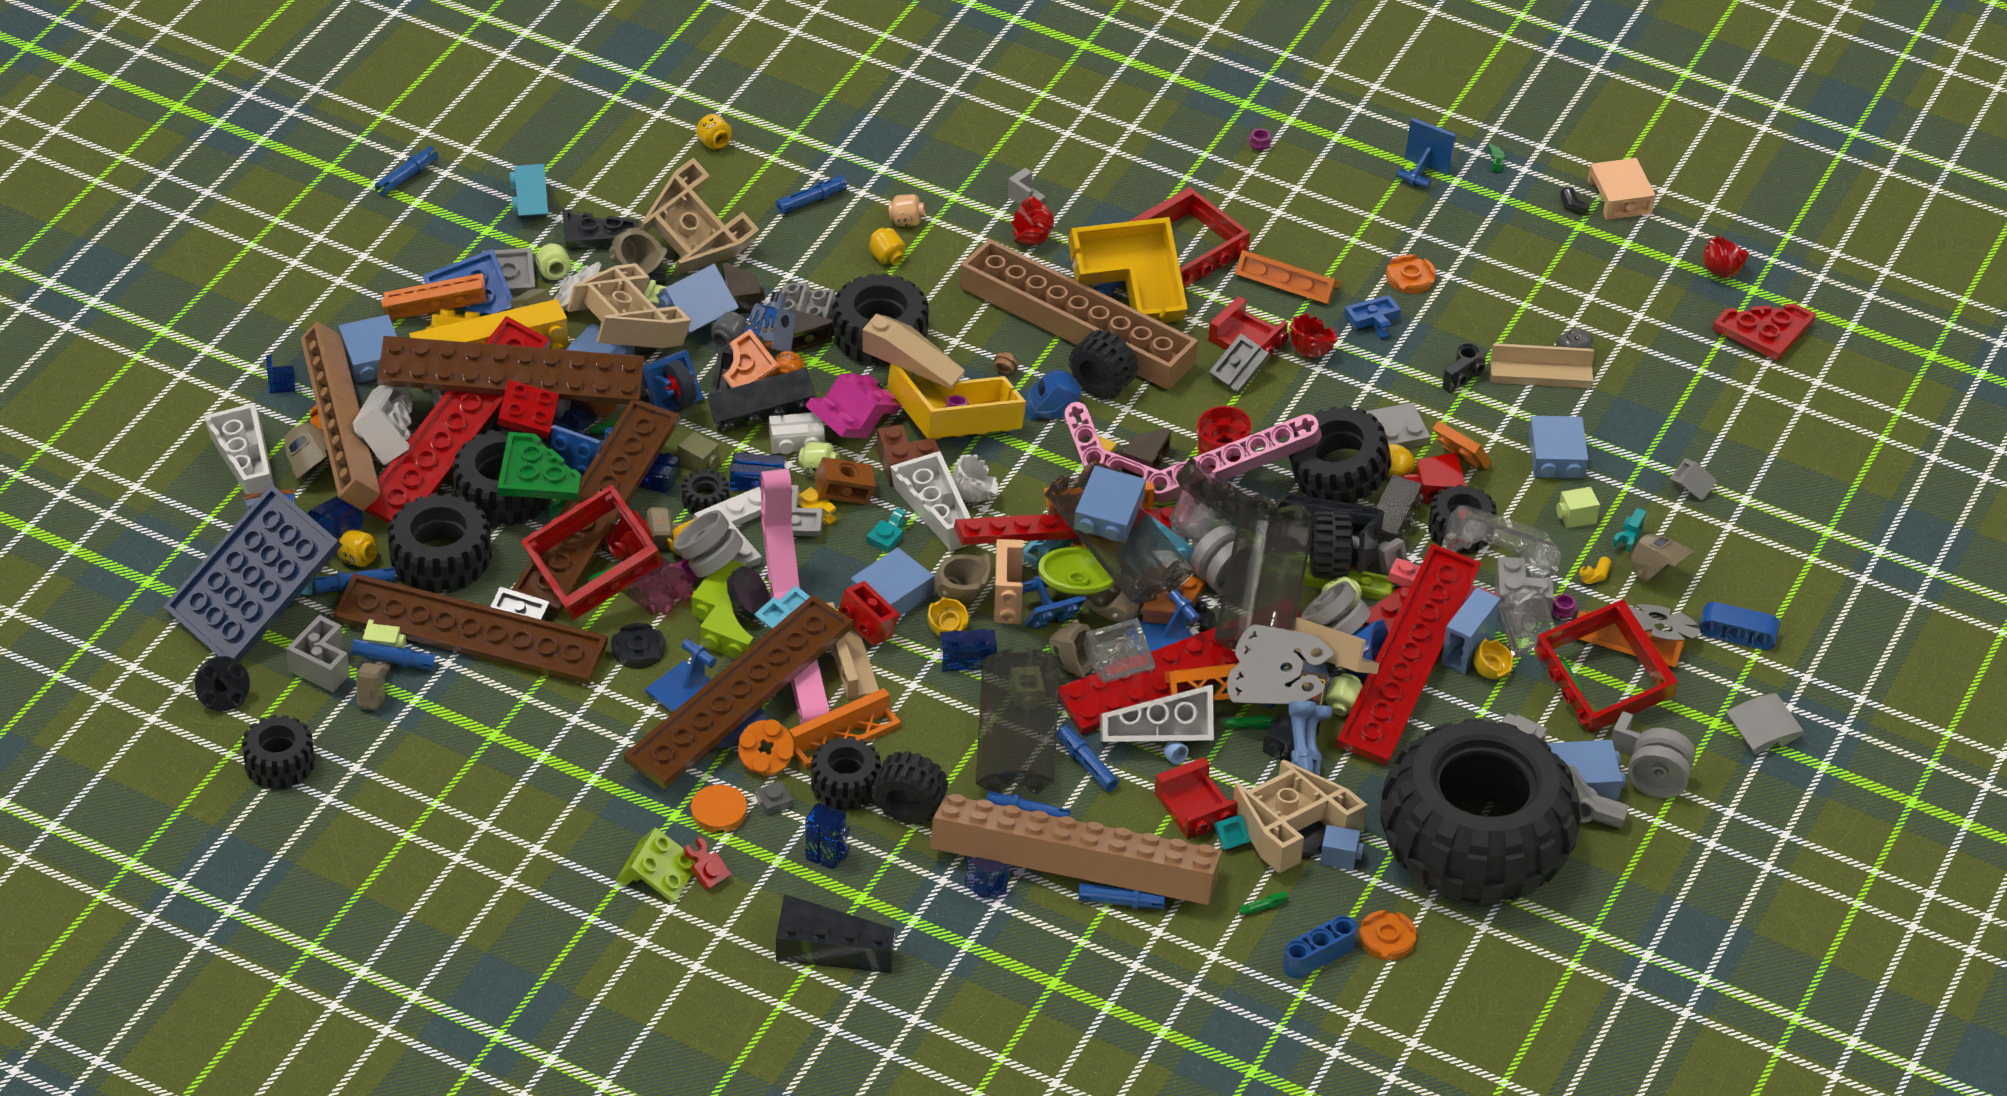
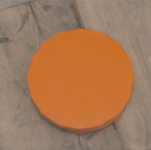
[1386,254,1436,294]
[691,784,747,833]
[1359,910,1416,960]

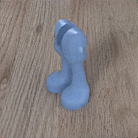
[1289,701,1332,776]

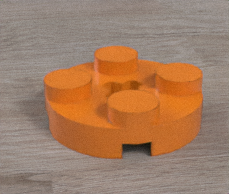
[738,719,794,777]

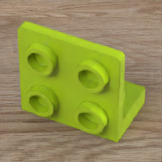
[615,827,695,902]

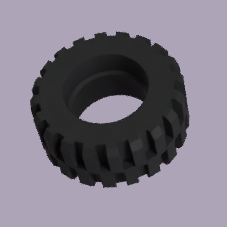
[832,273,929,366]
[1289,406,1392,504]
[452,429,552,526]
[387,493,492,593]

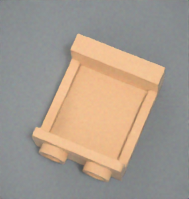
[1588,158,1656,220]
[994,539,1024,624]

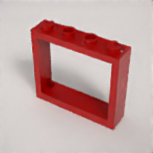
[1128,187,1250,288]
[520,484,665,621]
[1535,599,1678,733]

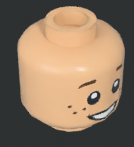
[889,194,925,227]

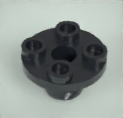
[194,656,250,711]

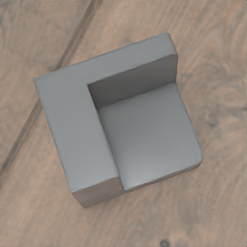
[1008,167,1045,205]
[1670,458,1718,500]
[1611,711,1641,756]

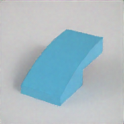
[755,585,810,629]

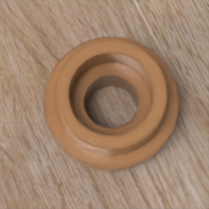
[994,352,1019,375]

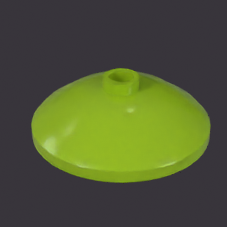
[1038,547,1119,596]

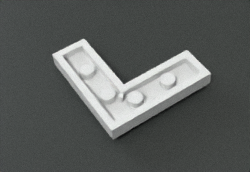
[693,487,762,568]

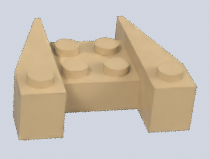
[640,157,759,276]
[567,263,691,348]
[1233,760,1368,873]

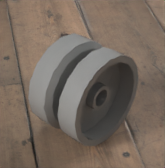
[673,510,743,577]
[1190,526,1259,595]
[1301,581,1371,635]
[1628,728,1696,798]

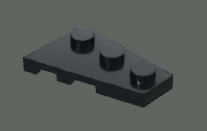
[562,209,639,249]

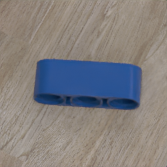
[1699,602,1780,650]
[1283,916,1357,978]

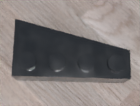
[707,367,817,432]
[776,894,895,973]

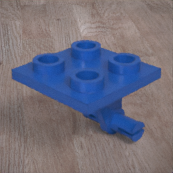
[1396,118,1456,189]
[550,425,613,479]
[1022,576,1086,629]
[1125,589,1200,654]
[645,638,717,713]

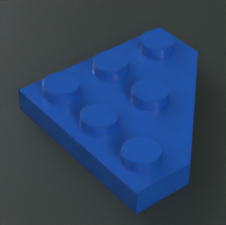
[422,249,513,316]

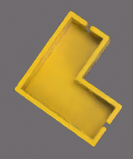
[1067,217,1188,323]
[887,363,1026,440]

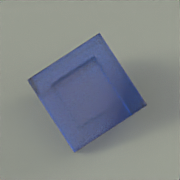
[266,354,295,393]
[965,857,1009,899]

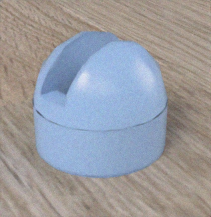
[1164,741,1189,765]

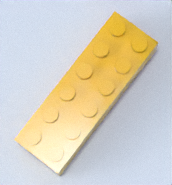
[409,299,568,391]

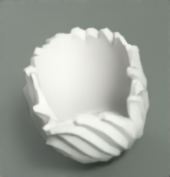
[952,454,998,503]

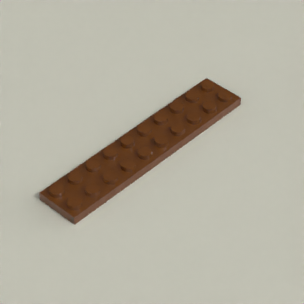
[377,336,644,405]
[512,400,680,615]
[333,573,608,685]
[623,595,853,789]

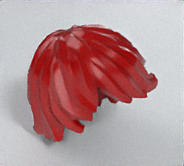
[1011,196,1054,245]
[1703,235,1749,278]
[1289,313,1338,359]
[606,510,652,561]

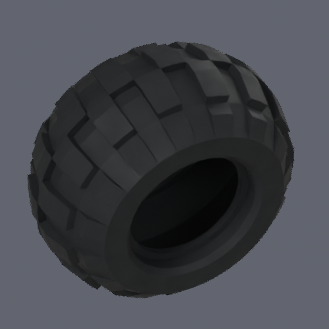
[1380,719,1581,905]

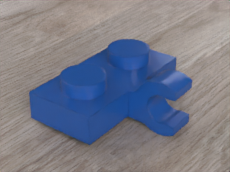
[1344,295,1401,339]

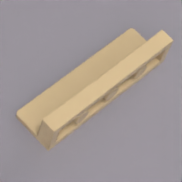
[1490,343,1594,389]
[826,602,879,700]
[1293,617,1379,674]

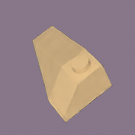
[863,314,965,389]

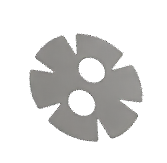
[1628,604,1700,640]

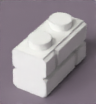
[769,412,825,454]

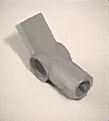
[1568,764,1629,829]

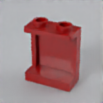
[1208,296,1289,360]
[1154,757,1238,839]

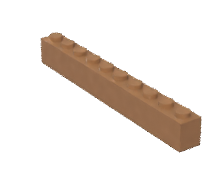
[301,321,380,511]

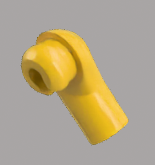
[1579,557,1612,585]

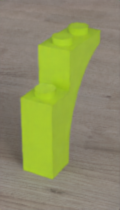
[691,559,753,659]

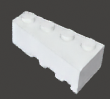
[352,385,413,465]
[204,403,274,494]
[890,451,971,551]
[1100,685,1214,742]

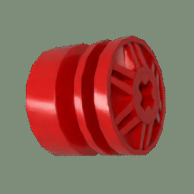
[1197,405,1252,472]

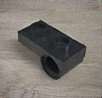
[1442,343,1487,393]

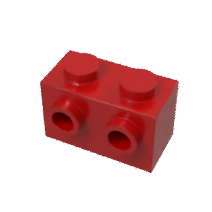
[838,581,900,646]

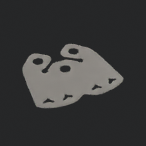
[1227,624,1333,704]

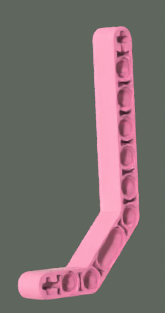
[1065,402,1322,503]
[761,468,829,724]

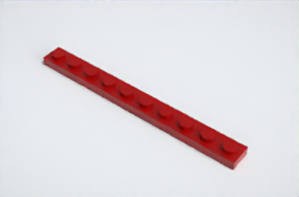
[954,506,1209,545]

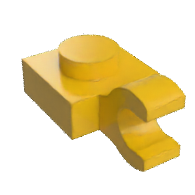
[798,487,836,525]

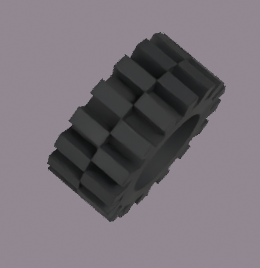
[681,469,729,514]

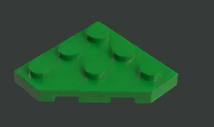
[497,432,581,501]

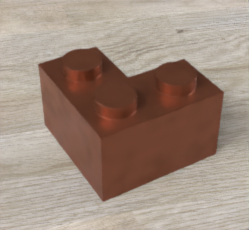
[877,425,939,487]

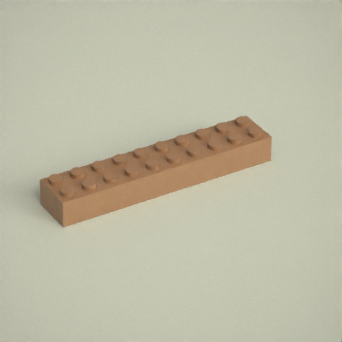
[959,239,1198,390]
[930,794,1222,905]

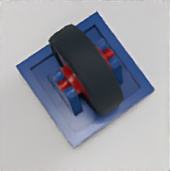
[642,350,704,412]

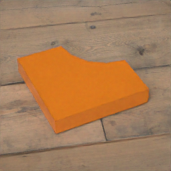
[723,329,780,388]

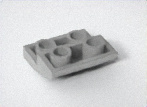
[781,283,836,319]
[1726,693,1805,755]

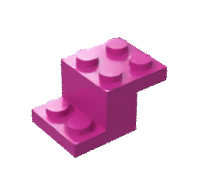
[806,373,902,438]

